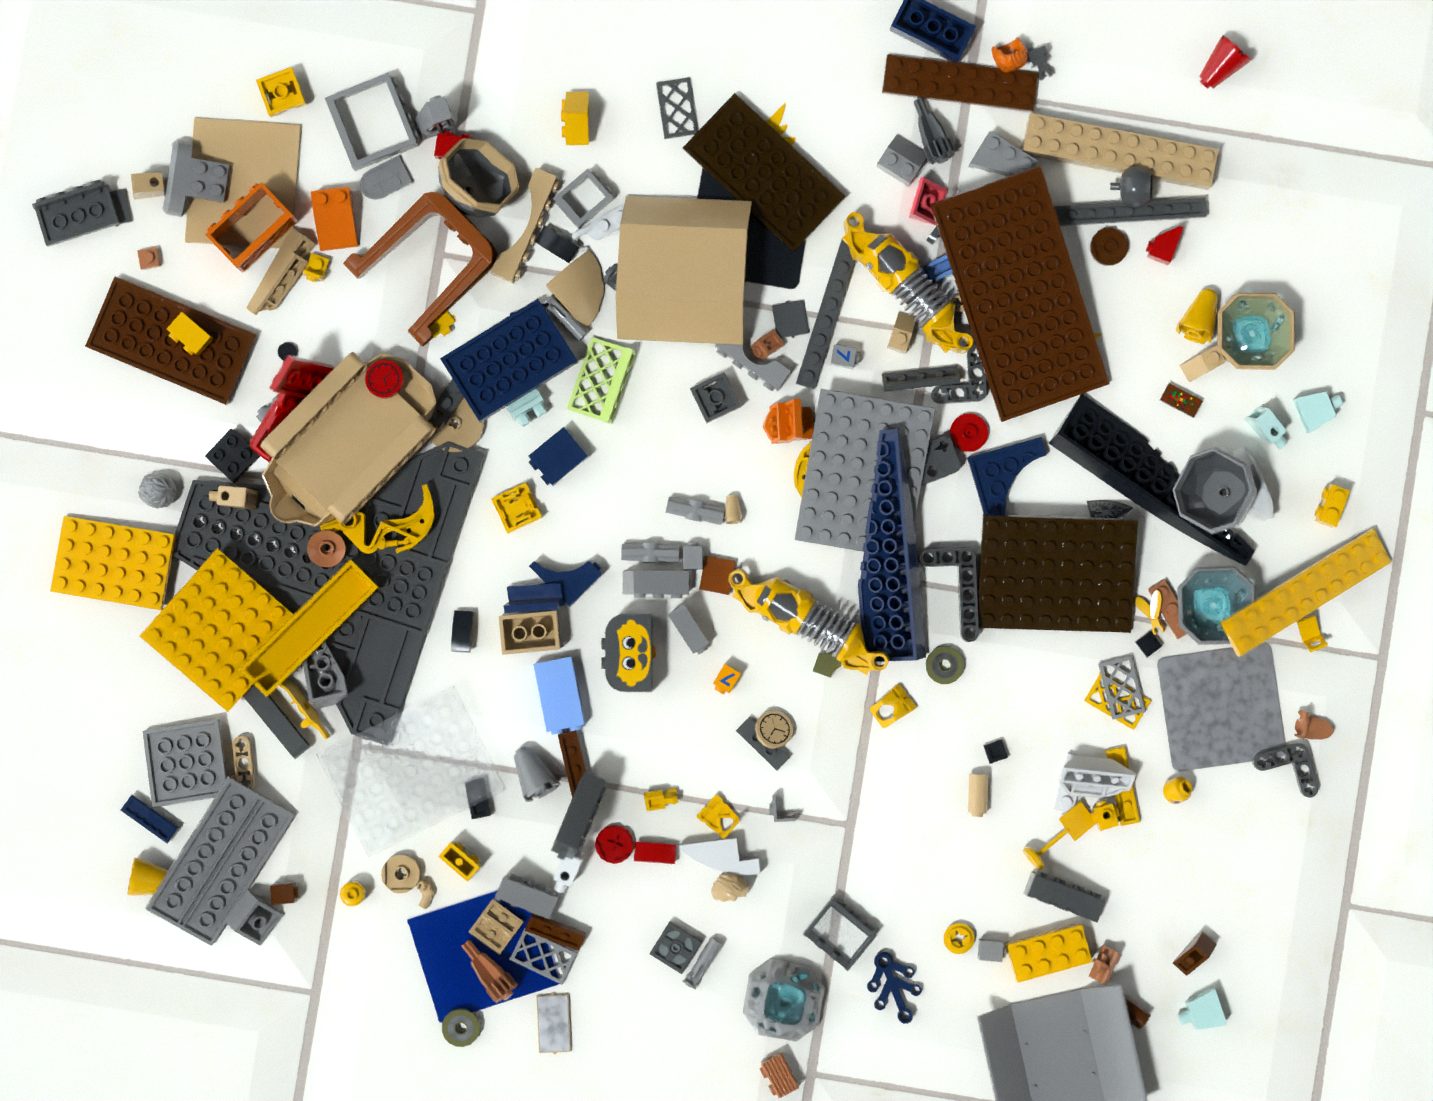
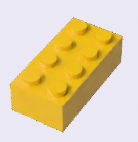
[1005,923,1092,983]

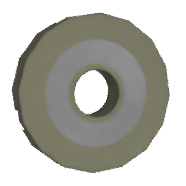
[926,646,964,684]
[442,1008,480,1047]

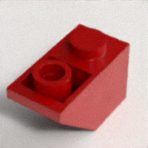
[434,131,476,160]

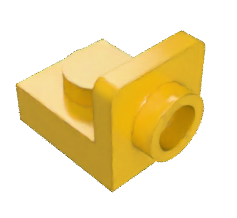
[303,253,330,283]

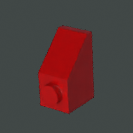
[1145,226,1184,265]

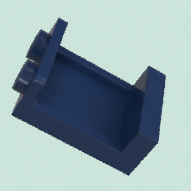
[528,427,589,487]

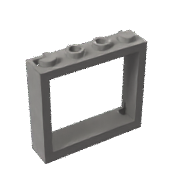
[325,73,420,171]

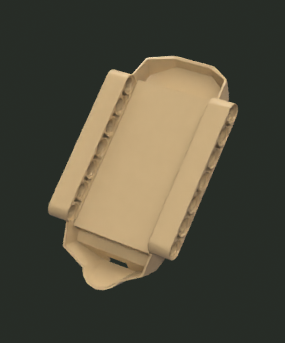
[261,352,436,526]

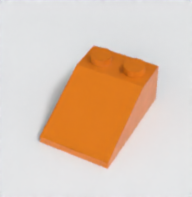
[311,187,358,251]

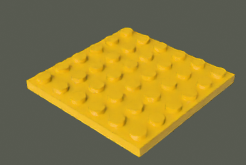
[139,549,293,712]

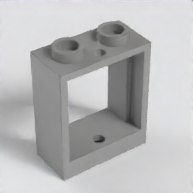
[553,169,613,229]

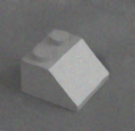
[876,135,927,187]
[224,889,283,946]

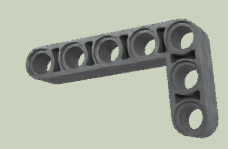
[919,548,979,642]

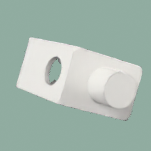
[553,851,586,894]

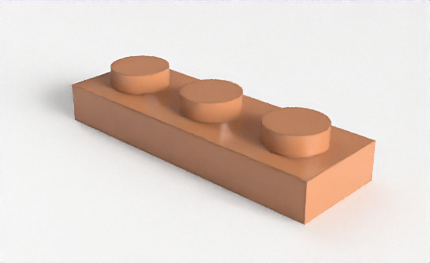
[1148,580,1191,639]

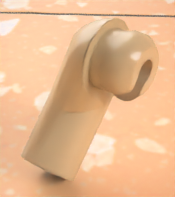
[417,880,434,909]

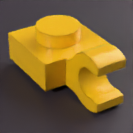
[644,788,678,811]

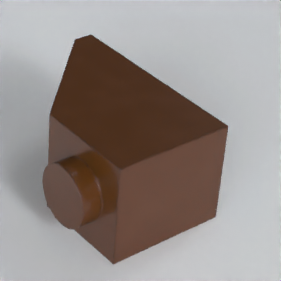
[1172,931,1217,976]

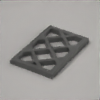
[656,77,698,139]

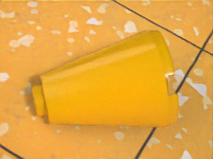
[1176,288,1218,344]
[127,857,168,896]

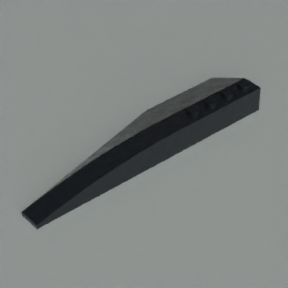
[1049,394,1255,566]

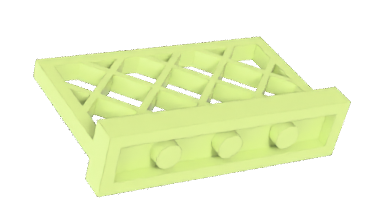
[567,337,636,425]

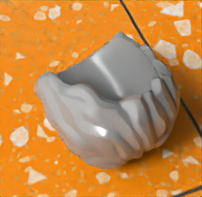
[138,473,178,509]

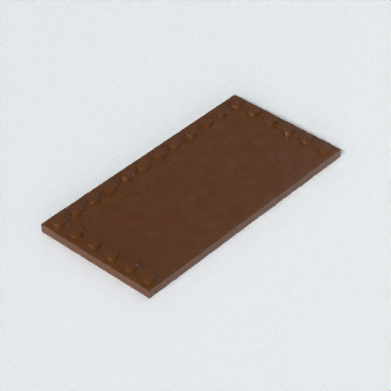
[930,165,1110,422]

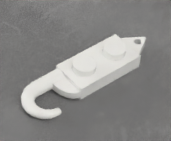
[571,204,624,252]

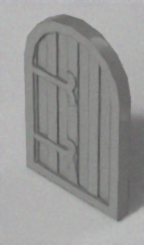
[360,155,413,200]

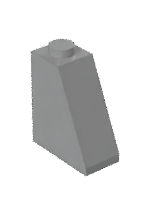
[668,604,709,655]

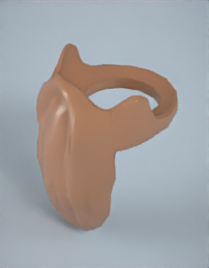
[1294,710,1334,740]

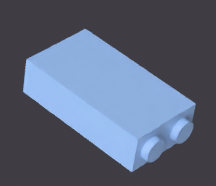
[533,657,585,735]

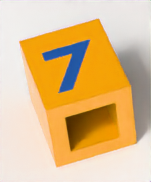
[713,664,741,695]

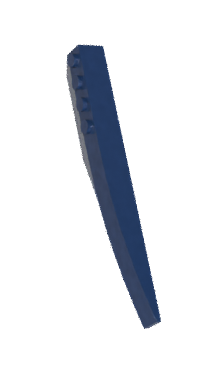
[858,429,926,662]

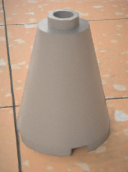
[513,746,560,802]

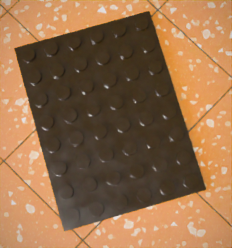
[978,514,1138,633]

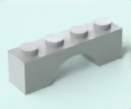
[715,337,791,391]

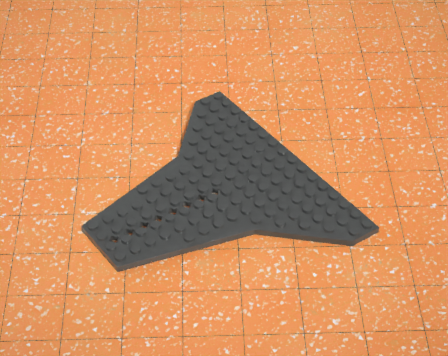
[173,442,484,746]

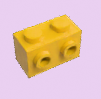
[167,312,214,356]
[1315,484,1350,528]
[438,841,482,882]

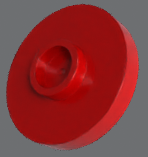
[949,414,988,452]

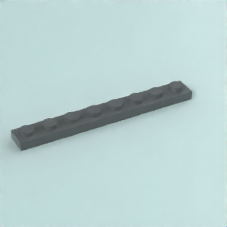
[1054,198,1207,226]
[796,239,855,390]

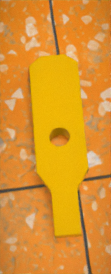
[279,679,331,740]

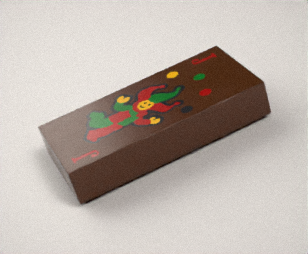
[1159,383,1203,418]

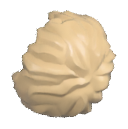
[711,873,750,902]

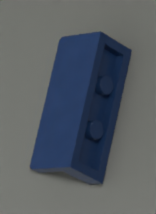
[503,582,565,613]

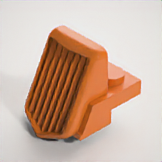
[762,399,813,444]

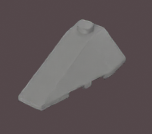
[303,641,348,709]

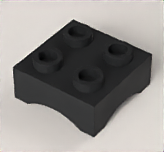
[205,429,260,483]

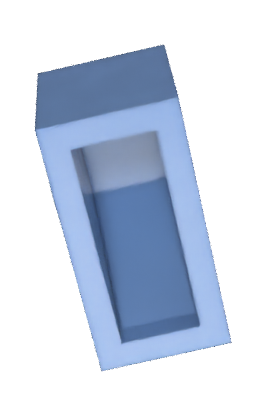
[923,255,953,283]

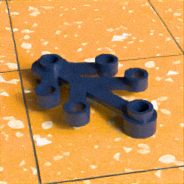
[867,951,922,1024]

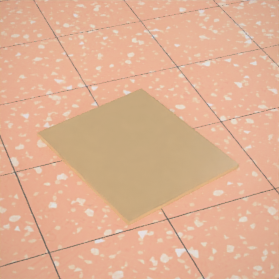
[185,117,301,249]

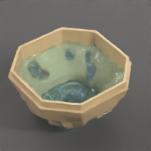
[1217,292,1295,370]

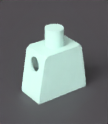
[1293,392,1343,434]
[1244,407,1288,449]
[1178,988,1227,1030]

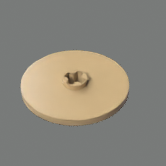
[430,398,484,453]

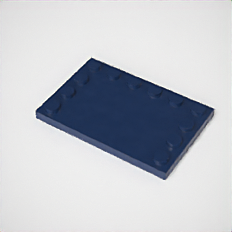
[440,299,578,423]

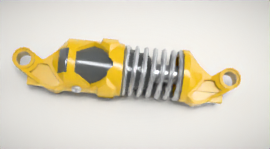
[842,212,973,354]
[729,568,889,675]

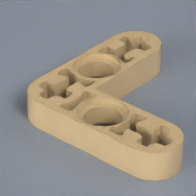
[227,736,255,789]

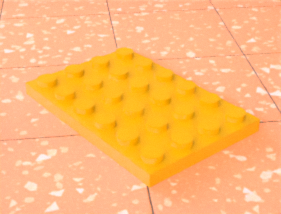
[50,516,176,610]

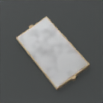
[536,993,571,1054]

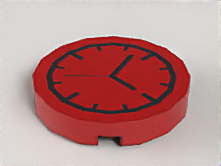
[365,360,404,399]

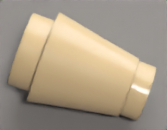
[723,495,743,524]

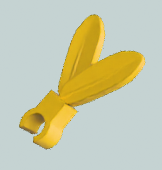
[1134,590,1165,635]

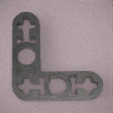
[931,346,987,404]
[1252,743,1318,798]

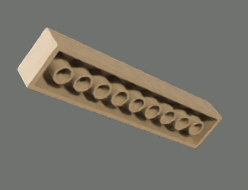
[1022,113,1218,190]

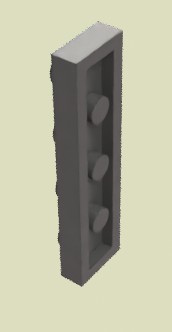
[882,365,960,392]

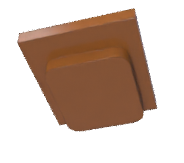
[699,555,735,595]

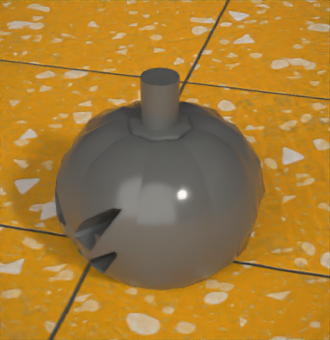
[1110,165,1153,208]

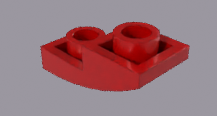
[634,842,676,864]

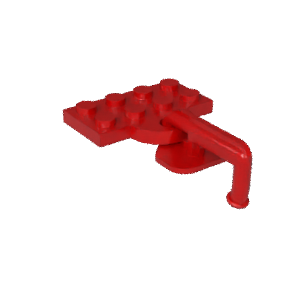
[250,355,335,462]

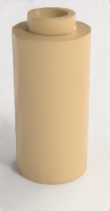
[968,774,988,817]

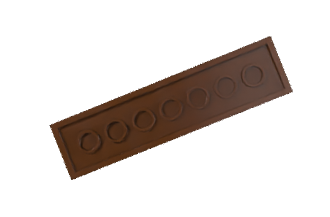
[882,54,1038,112]

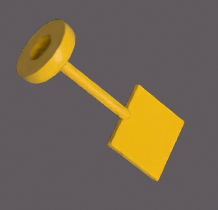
[1022,801,1095,871]

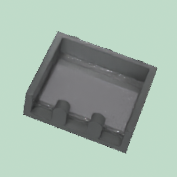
[802,897,877,971]

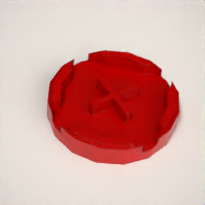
[595,825,634,864]

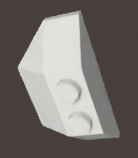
[1232,446,1275,522]
[1058,755,1136,799]

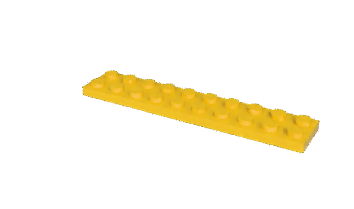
[1220,529,1391,656]

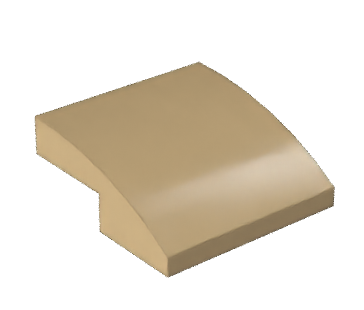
[469,899,523,955]

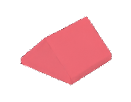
[908,177,948,226]

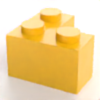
[561,92,589,145]

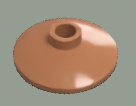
[307,530,346,567]

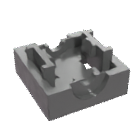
[690,372,741,424]

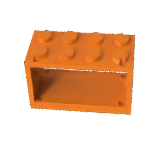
[205,182,298,273]

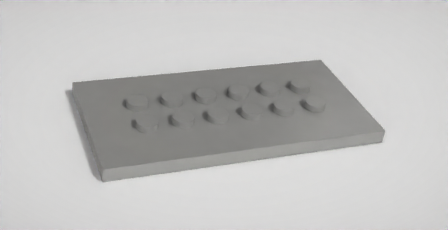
[145,776,295,946]

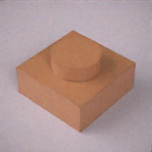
[137,247,161,270]

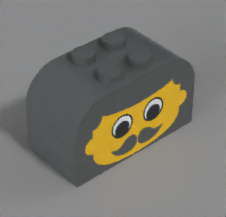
[601,614,653,692]

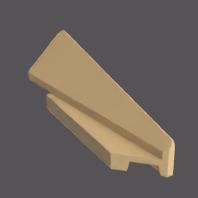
[247,228,315,315]

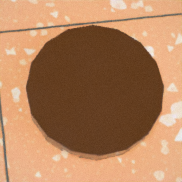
[1090,228,1128,266]

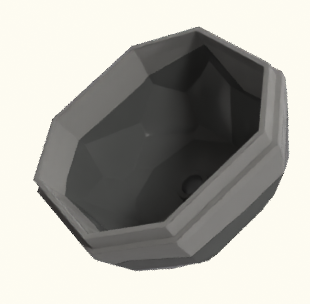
[1173,447,1257,534]

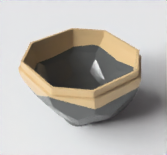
[438,138,519,218]

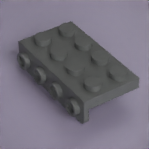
[32,180,120,247]

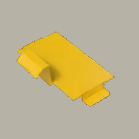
[430,311,456,338]

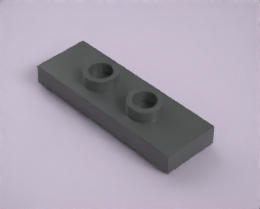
[736,717,790,771]

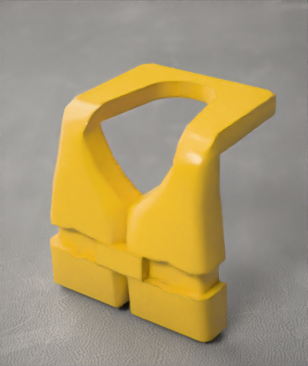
[869,684,916,728]
[696,794,740,839]

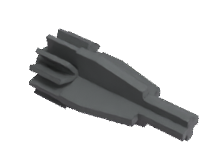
[914,98,955,164]

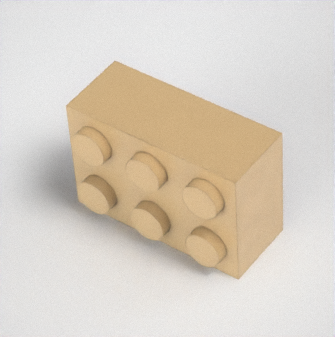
[498,611,561,655]

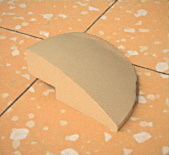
[546,249,604,329]

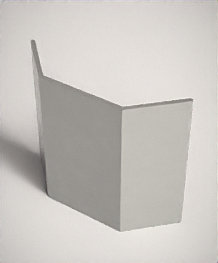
[977,985,1147,1101]

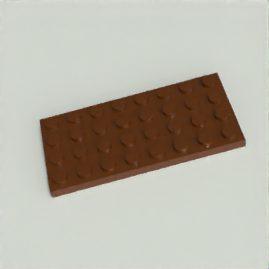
[85,276,257,405]

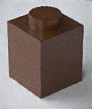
[270,882,300,905]

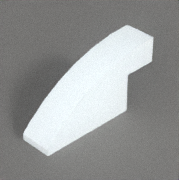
[679,837,761,875]

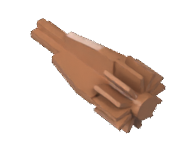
[461,940,518,1003]

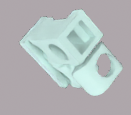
[505,388,546,427]

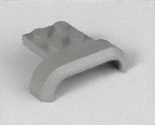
[162,139,229,217]

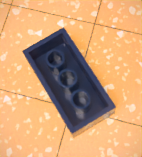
[889,0,976,64]

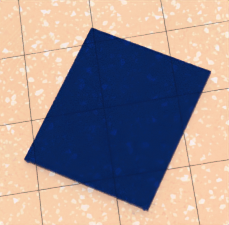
[407,881,559,1023]

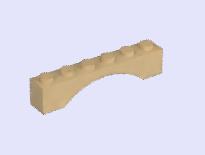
[491,168,559,284]

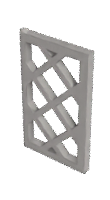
[1098,655,1146,720]
[509,928,577,985]

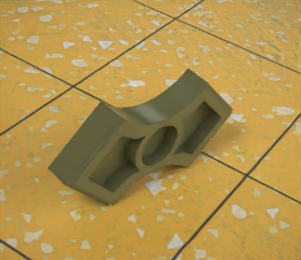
[812,653,843,678]

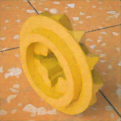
[944,923,974,954]

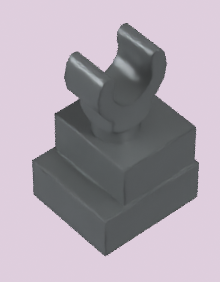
[1027,46,1052,81]

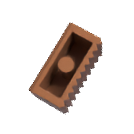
[759,1052,799,1099]

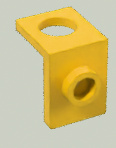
[1297,614,1328,652]

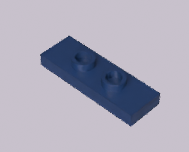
[120,794,179,844]

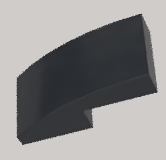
[535,225,579,263]
[451,610,474,653]

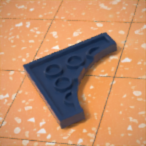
[967,437,1047,515]

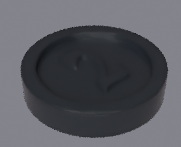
[278,342,297,361]

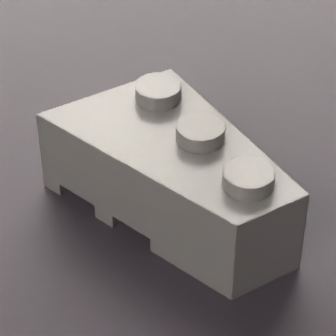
[414,95,457,141]
[968,131,1038,177]
[622,570,689,598]
[494,873,559,919]

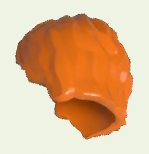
[991,37,1028,72]

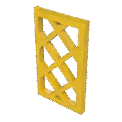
[1084,672,1151,730]

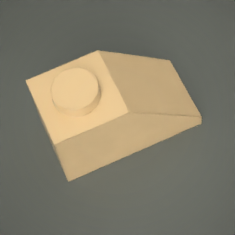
[887,312,916,354]
[1180,345,1226,382]

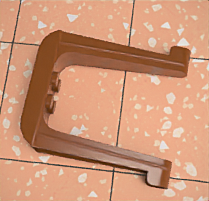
[343,192,497,347]

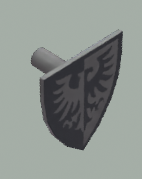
[1087,500,1134,518]

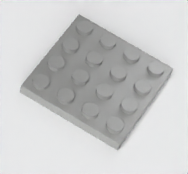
[142,719,227,807]

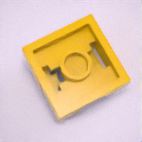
[256,67,306,118]
[491,483,543,534]

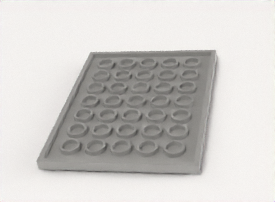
[794,389,935,552]

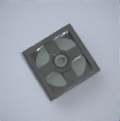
[649,921,702,974]

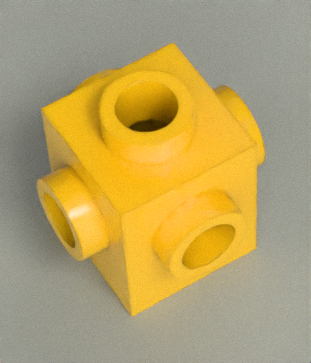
[1090,800,1120,831]

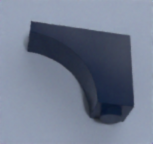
[529,561,603,607]

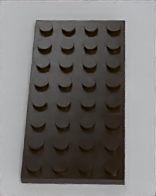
[682,93,846,253]

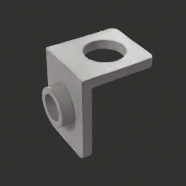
[769,795,796,822]

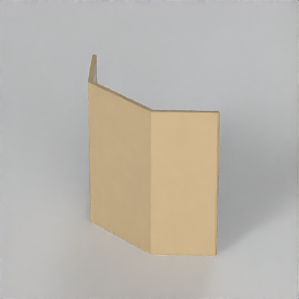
[616,196,752,345]

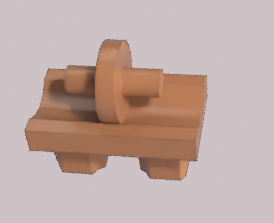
[1088,945,1121,985]

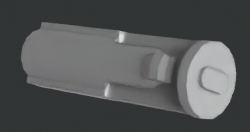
[542,294,588,342]
[682,938,722,990]

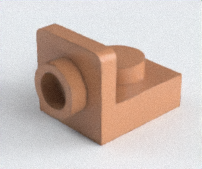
[751,329,785,362]

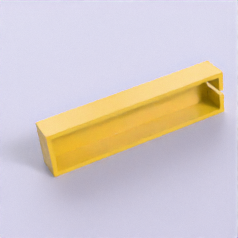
[238,560,378,697]

